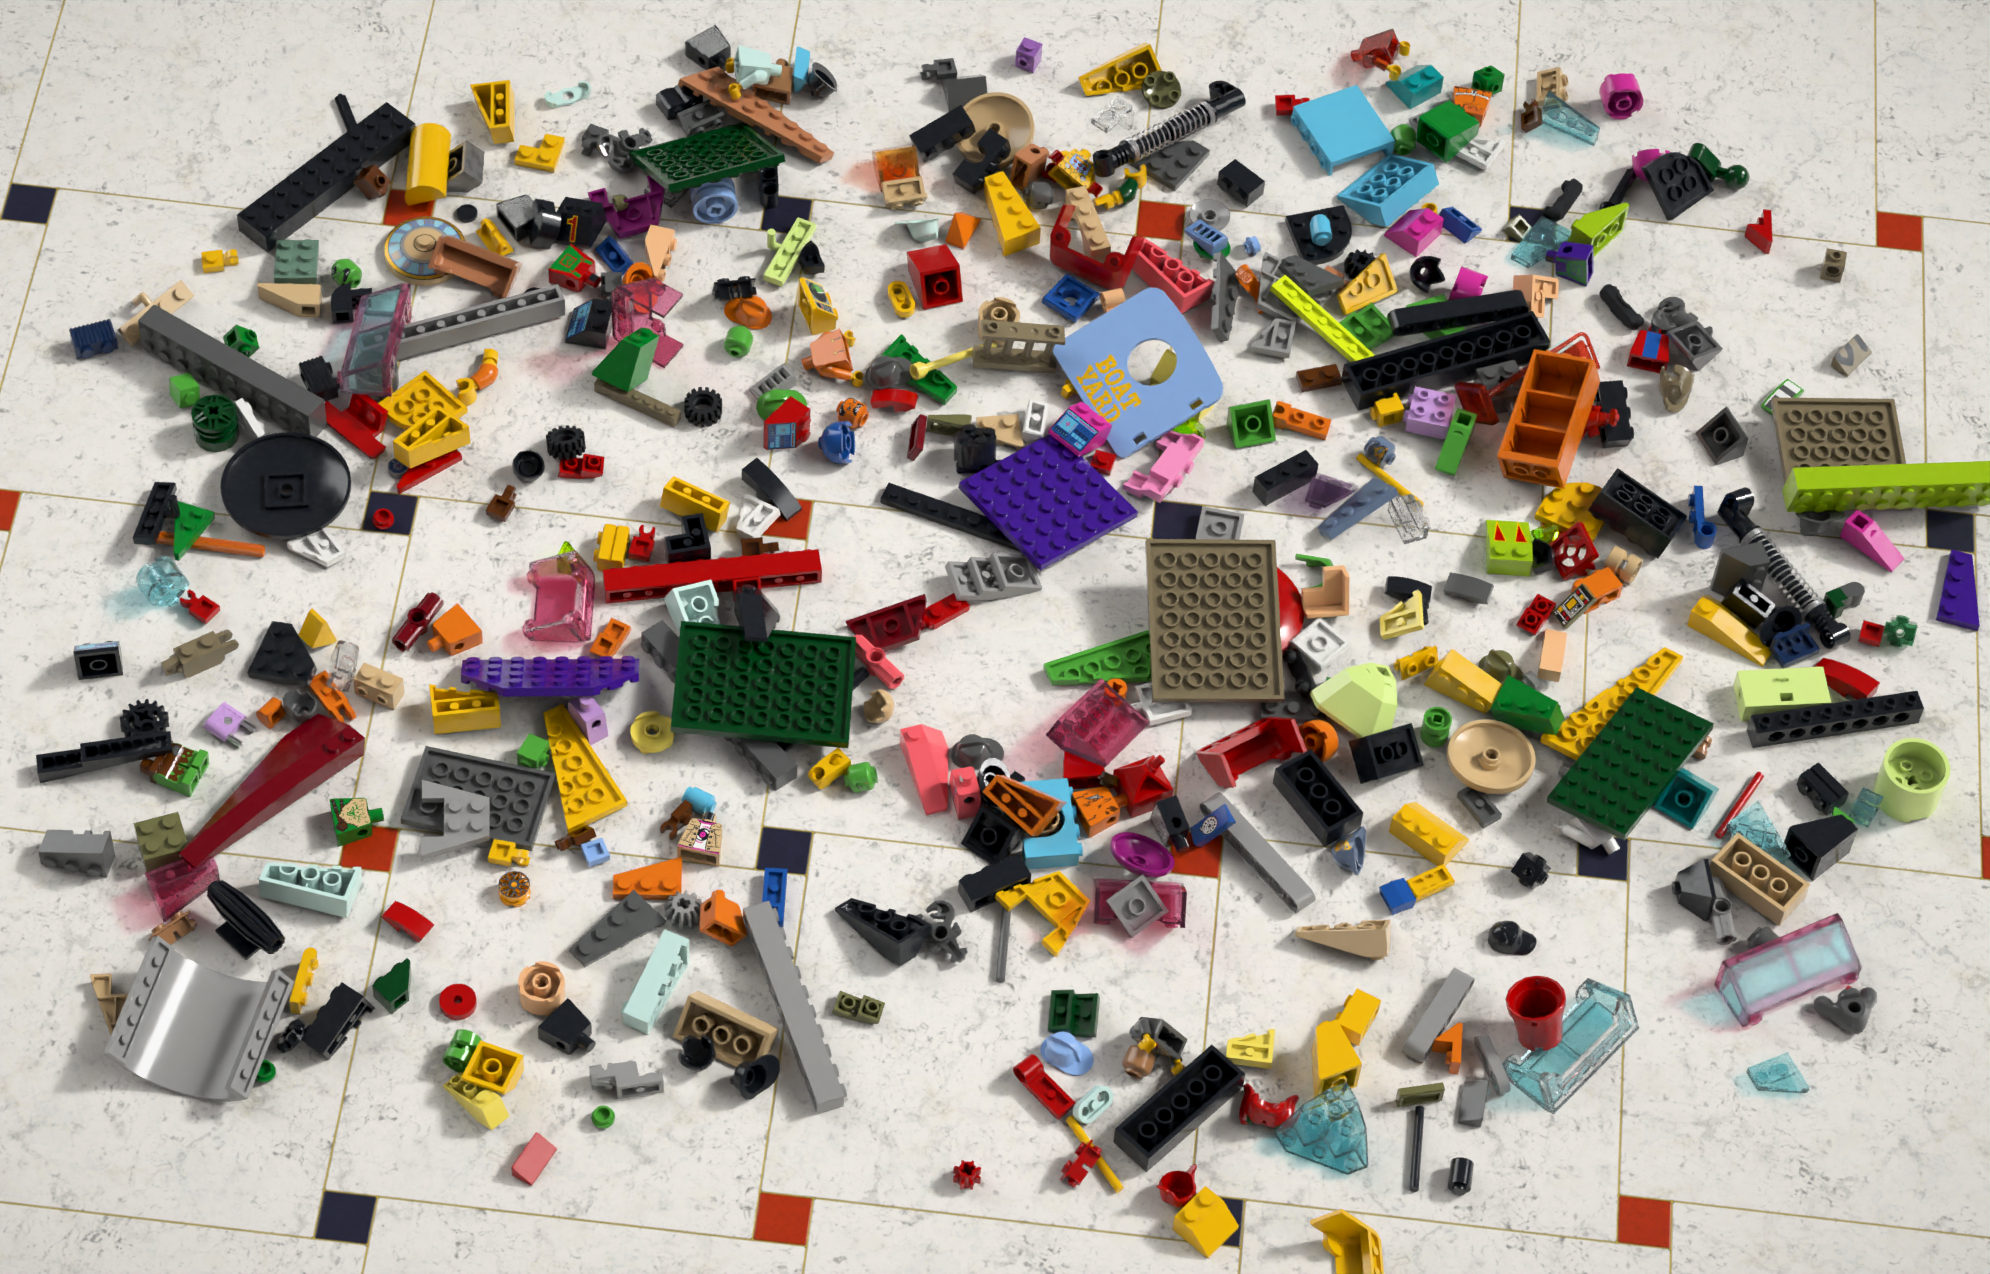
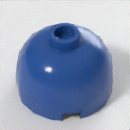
[818,421,855,464]

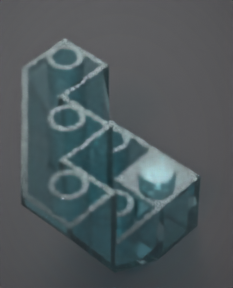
[1274,1082,1368,1175]

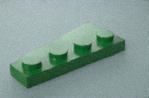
[881,334,957,405]

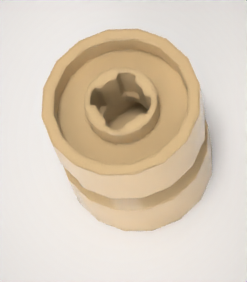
[1603,546,1643,584]

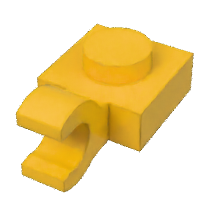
[201,249,239,273]
[488,839,530,866]

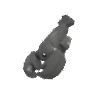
[596,128,653,174]
[1651,297,1713,336]
[916,900,968,963]

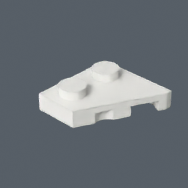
[1456,137,1506,171]
[234,398,266,441]
[736,494,780,539]
[287,527,346,567]

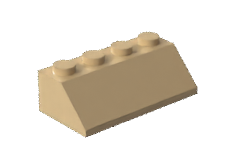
[673,991,779,1067]

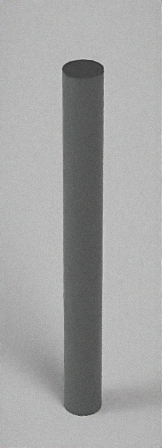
[996,906,1011,983]

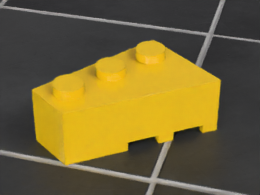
[470,80,515,144]

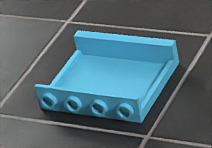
[1291,85,1395,176]

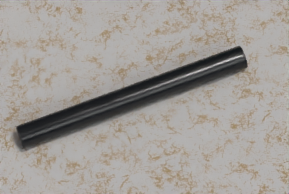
[1409,1106,1425,1192]

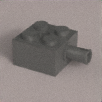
[1473,360,1524,417]

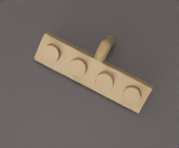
[118,280,194,346]

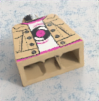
[677,812,722,867]

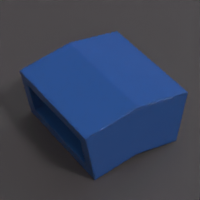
[1379,878,1416,916]

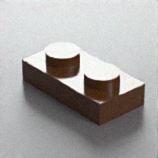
[1296,364,1342,392]

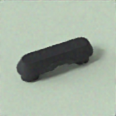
[1543,178,1583,223]
[1599,284,1644,331]
[1282,648,1317,698]

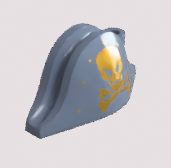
[1332,826,1366,875]

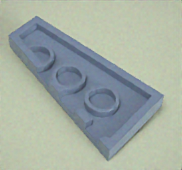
[1317,477,1399,540]

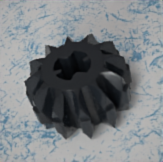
[1344,249,1376,280]

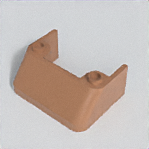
[427,234,522,299]

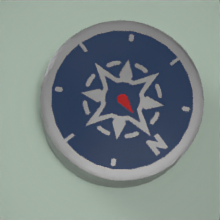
[387,458,408,479]

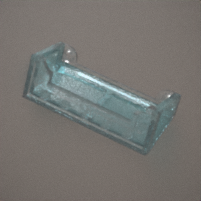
[1502,978,1639,1114]

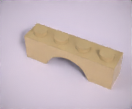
[1065,186,1111,263]

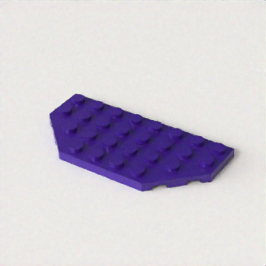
[461,656,639,697]

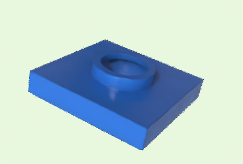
[1042,273,1100,323]

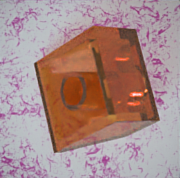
[872,144,920,193]

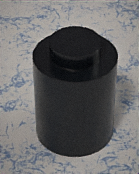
[1447,1157,1474,1195]

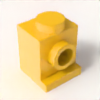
[1370,393,1404,427]

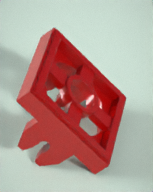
[1549,521,1599,581]

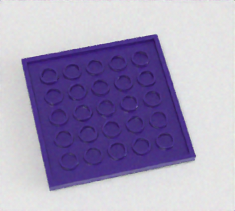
[958,434,1138,571]

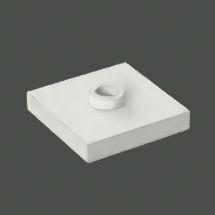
[1290,618,1351,672]

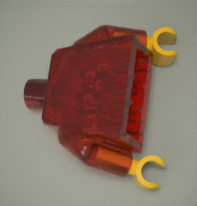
[1351,29,1410,81]

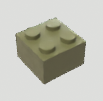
[134,812,188,874]

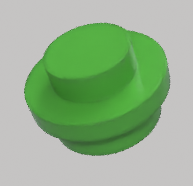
[591,1106,615,1129]

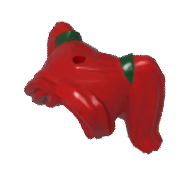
[1239,1083,1299,1134]

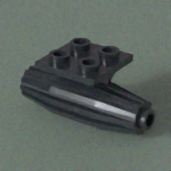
[207,880,285,960]

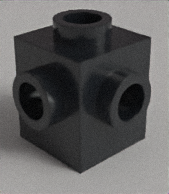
[1510,852,1551,888]

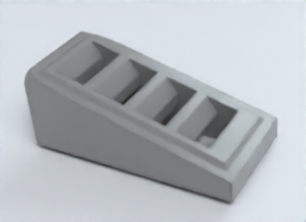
[749,363,796,400]

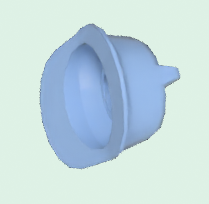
[1040,1031,1094,1075]

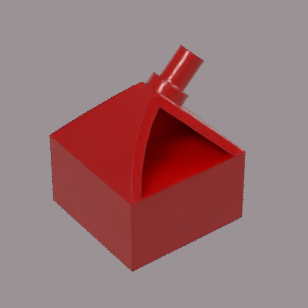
[1113,755,1173,819]

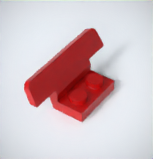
[325,388,389,459]

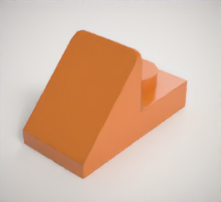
[1432,1023,1463,1074]

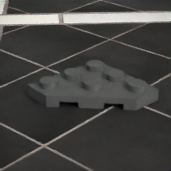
[1129,140,1210,191]

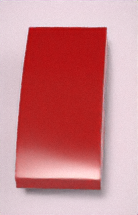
[870,389,918,412]
[558,453,605,479]
[1516,594,1556,636]
[381,901,434,943]

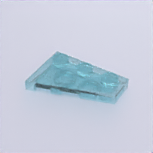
[1542,91,1600,146]

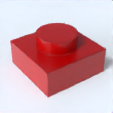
[1091,450,1116,476]
[1858,620,1884,647]

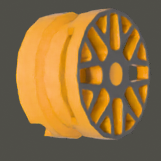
[498,871,531,907]

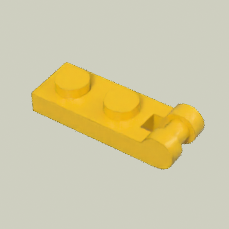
[289,947,319,1014]

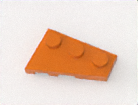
[613,857,682,900]

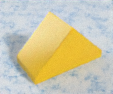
[298,608,337,649]

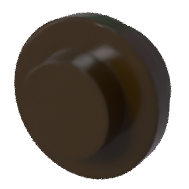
[1097,771,1119,789]

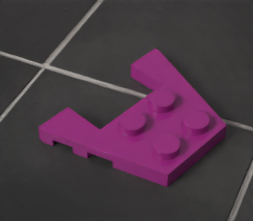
[587,175,665,239]

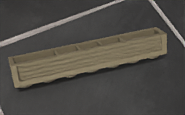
[594,378,681,428]

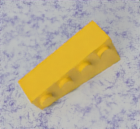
[984,171,1041,257]

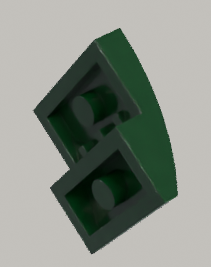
[1047,989,1100,1038]

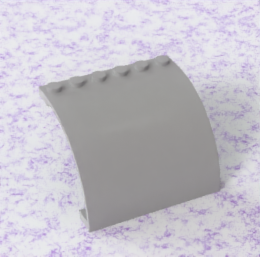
[103,936,294,1102]

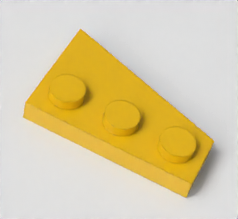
[1336,253,1398,315]

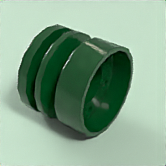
[191,395,239,452]

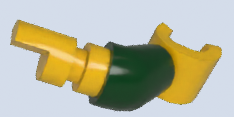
[1092,164,1147,210]

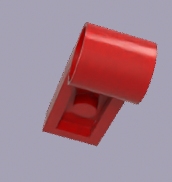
[1013,1054,1076,1120]

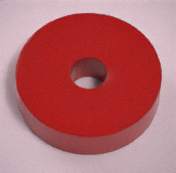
[439,984,477,1020]

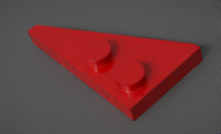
[396,449,462,494]

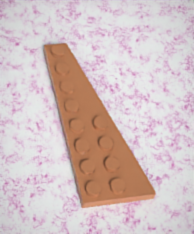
[678,67,834,163]

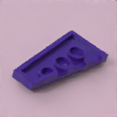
[1936,549,1980,631]

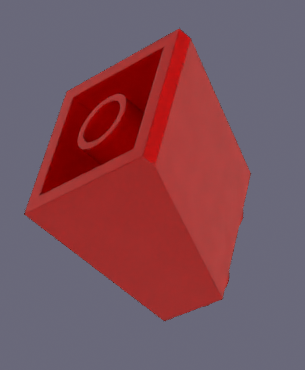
[907,244,963,310]

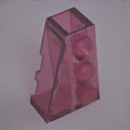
[145,857,220,923]

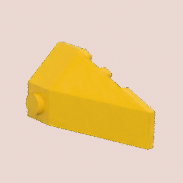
[1687,595,1772,667]

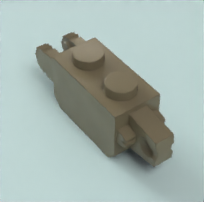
[161,629,239,678]

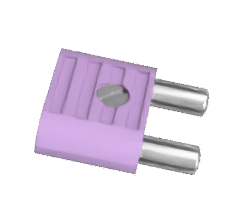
[203,702,257,748]

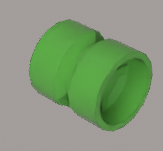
[1420,707,1452,747]
[442,1029,482,1073]

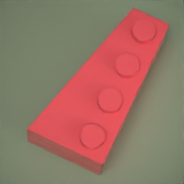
[1132,238,1215,314]

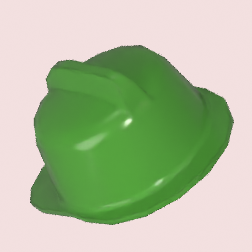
[756,389,807,420]

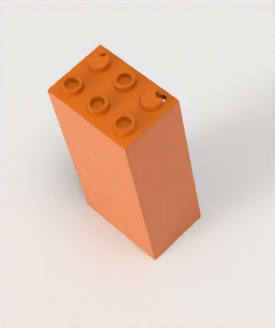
[1497,349,1600,489]

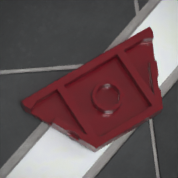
[845,594,927,652]

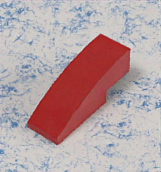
[1814,658,1880,700]

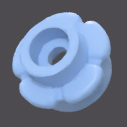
[1244,236,1261,256]

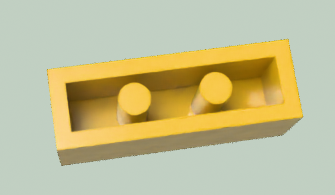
[660,476,730,533]

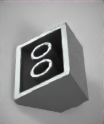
[1710,542,1770,597]

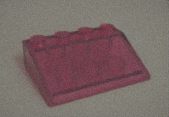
[1046,678,1150,767]

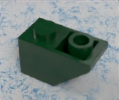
[372,958,412,1014]

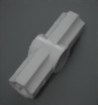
[1709,877,1737,945]

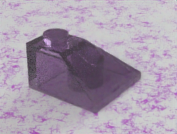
[1305,473,1358,510]

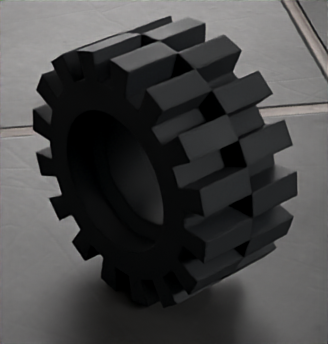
[684,387,722,427]
[546,425,586,460]

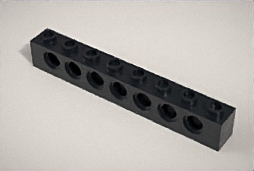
[1746,691,1924,748]

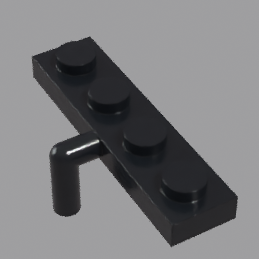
[133,482,180,545]

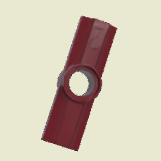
[392,592,444,652]

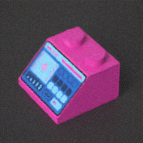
[1048,402,1112,457]

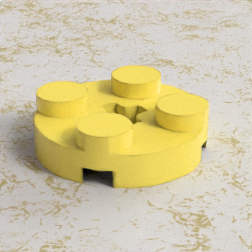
[630,711,675,754]

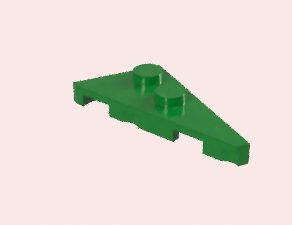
[174,501,215,561]

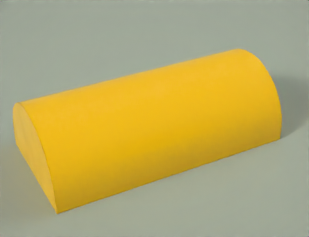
[405,123,451,206]

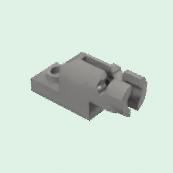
[589,1061,664,1099]

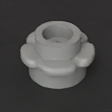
[1521,671,1541,690]

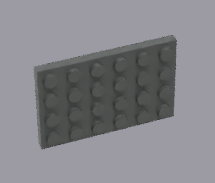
[401,746,556,851]

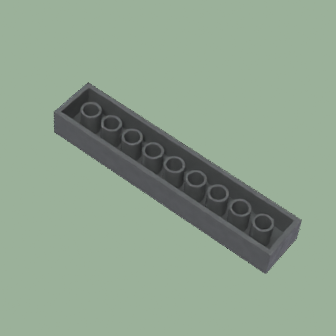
[138,305,327,437]

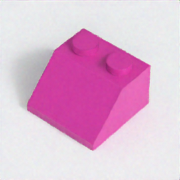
[1384,208,1444,257]

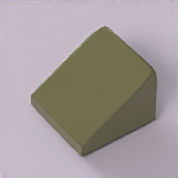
[1501,214,1533,242]

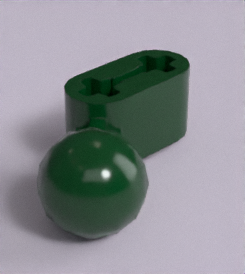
[1687,143,1750,190]

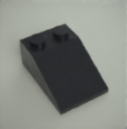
[1348,723,1424,784]

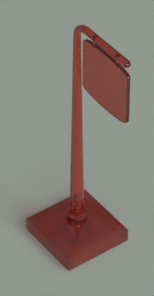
[1454,332,1600,426]

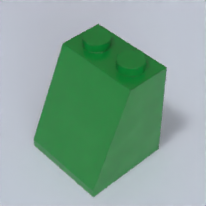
[1416,100,1480,163]
[592,327,659,392]

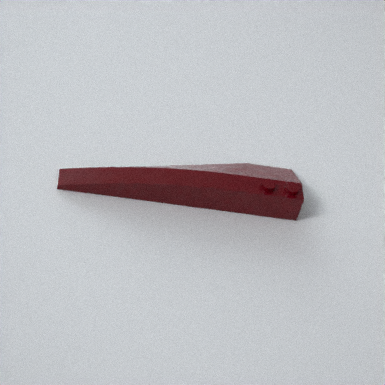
[179,713,365,870]

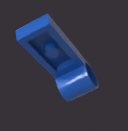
[1688,485,1717,549]

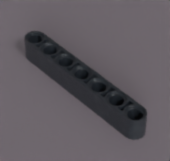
[1387,290,1529,337]

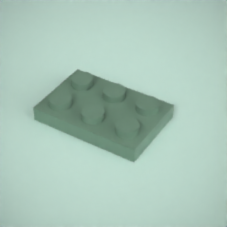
[274,239,319,284]

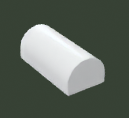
[1022,399,1049,444]

